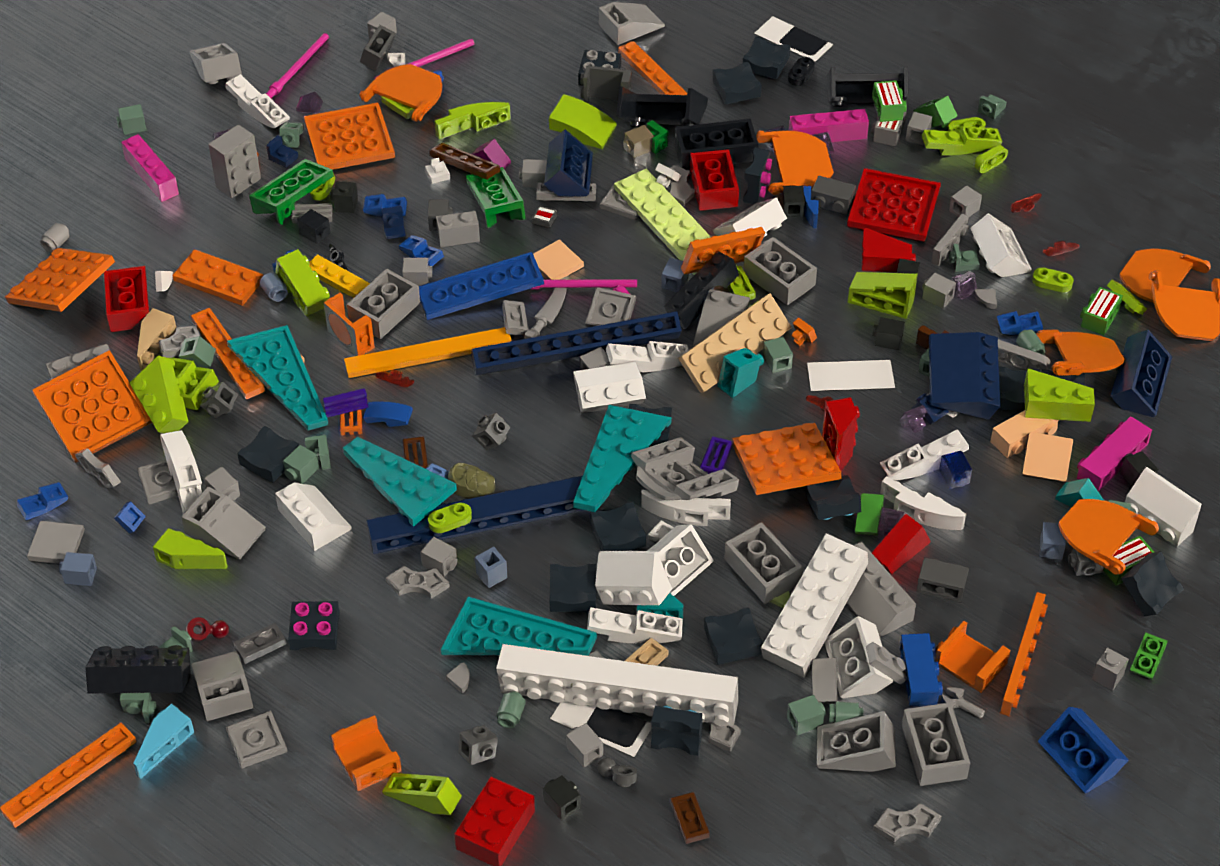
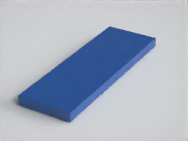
[419,252,544,320]

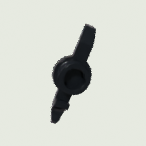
[329,244,349,271]

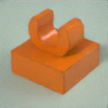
[791,317,817,346]

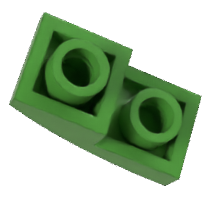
[855,493,884,536]
[1130,632,1168,680]

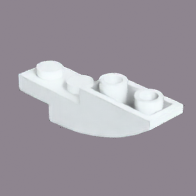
[226,74,290,128]
[606,341,689,372]
[880,429,969,480]
[160,430,202,514]
[880,476,966,530]
[641,490,731,526]
[587,607,683,644]

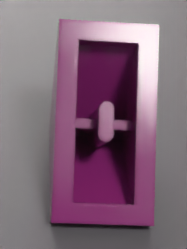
[471,139,511,169]

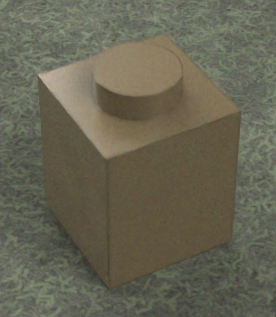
[623,125,654,158]

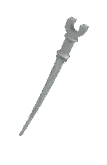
[524,276,568,339]

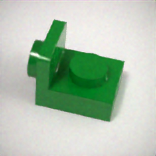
[647,120,668,154]

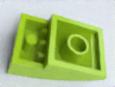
[549,94,617,149]
[162,356,219,410]

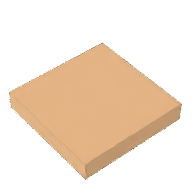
[533,239,584,280]
[1022,432,1073,483]

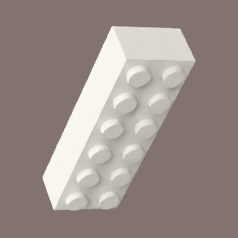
[761,533,868,678]

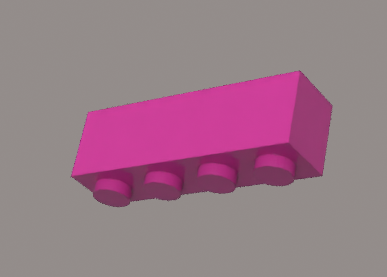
[789,109,869,143]
[121,134,179,202]
[1076,416,1152,492]

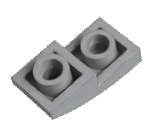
[812,658,838,704]

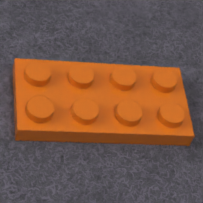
[681,227,765,275]
[173,249,263,306]

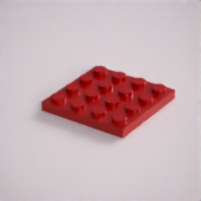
[847,168,941,242]

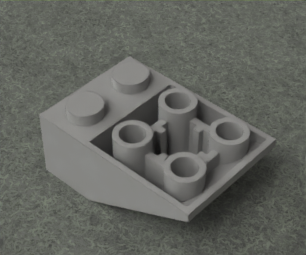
[599,2,665,45]
[181,487,266,560]
[191,651,253,721]

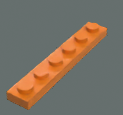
[618,41,687,95]
[191,307,265,400]
[1000,592,1048,716]
[0,723,137,828]

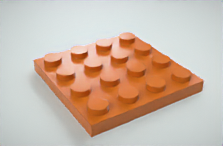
[304,103,395,169]
[5,248,115,312]
[32,350,152,463]
[732,422,841,495]

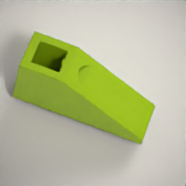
[153,528,228,569]

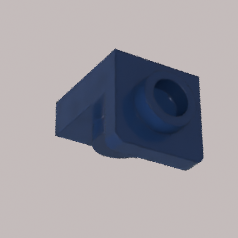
[266,135,299,168]
[382,206,406,239]
[912,393,949,425]

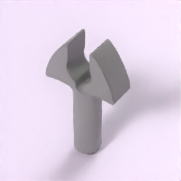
[941,687,985,718]

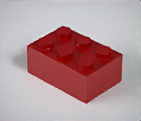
[690,149,739,211]
[454,777,535,866]

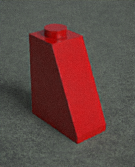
[862,228,916,273]
[872,514,931,574]

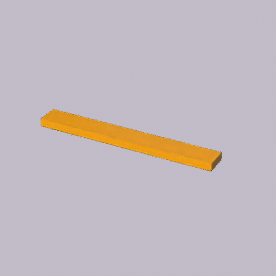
[344,327,512,378]

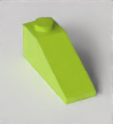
[382,773,462,815]

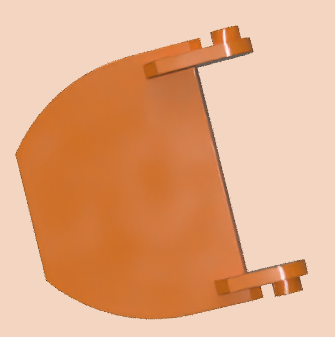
[359,64,442,122]
[756,131,834,195]
[1119,249,1211,303]
[1149,270,1220,341]
[1036,330,1124,375]
[1058,499,1159,575]

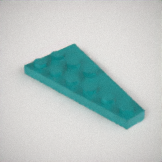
[227,325,328,431]
[573,405,672,512]
[343,436,457,527]
[441,597,597,656]

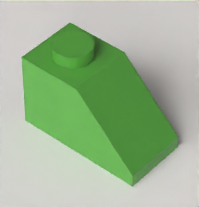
[913,96,958,128]

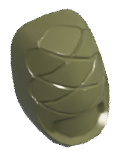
[448,463,496,499]

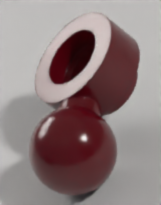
[185,617,229,642]

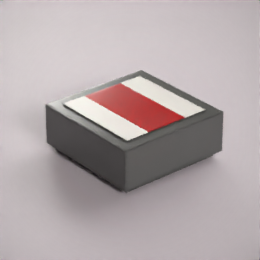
[532,206,557,228]

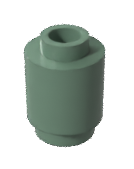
[1016,330,1045,355]
[496,691,526,729]
[829,702,863,723]

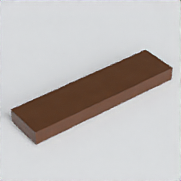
[429,142,500,179]

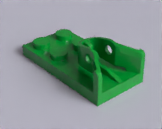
[249,159,334,225]
[466,167,526,228]

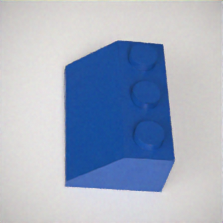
[1038,707,1129,793]

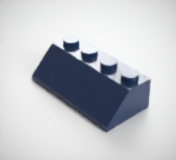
[544,129,593,196]
[1111,329,1172,417]

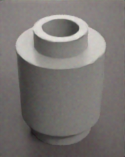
[40,223,70,252]

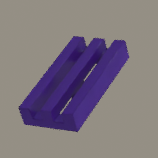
[323,388,368,418]
[700,436,733,474]

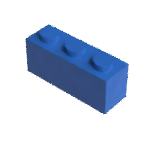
[899,633,943,706]

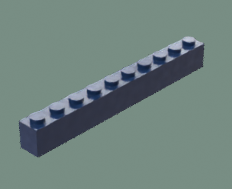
[471,311,682,376]
[367,476,585,554]

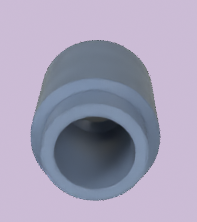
[260,272,288,302]

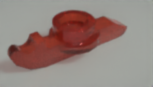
[1011,193,1042,213]
[1043,241,1079,256]
[376,370,414,387]
[806,395,833,411]

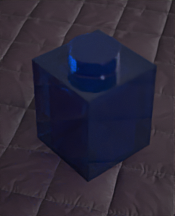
[939,451,972,489]

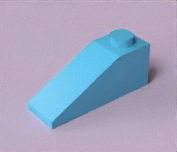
[133,704,194,779]

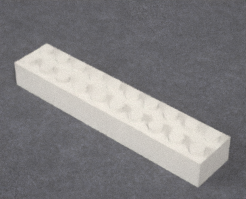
[496,644,738,726]

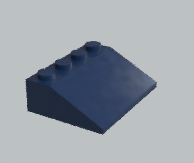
[929,332,1000,420]

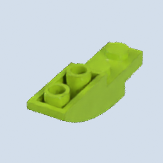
[435,102,511,139]
[921,126,1002,156]

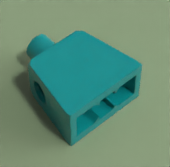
[717,348,764,398]

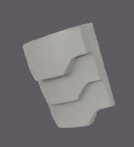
[631,437,739,500]

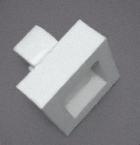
[425,158,450,184]
[655,163,681,187]

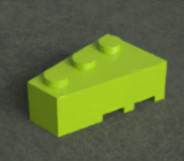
[275,249,330,317]
[848,272,918,319]
[130,355,189,433]
[1024,368,1095,422]

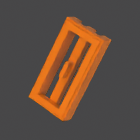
[340,409,363,435]

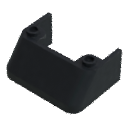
[827,67,908,107]
[617,86,708,127]

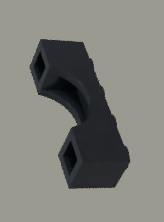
[664,251,739,330]

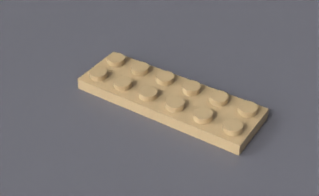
[678,293,792,393]

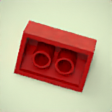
[104,266,149,332]
[822,397,860,471]

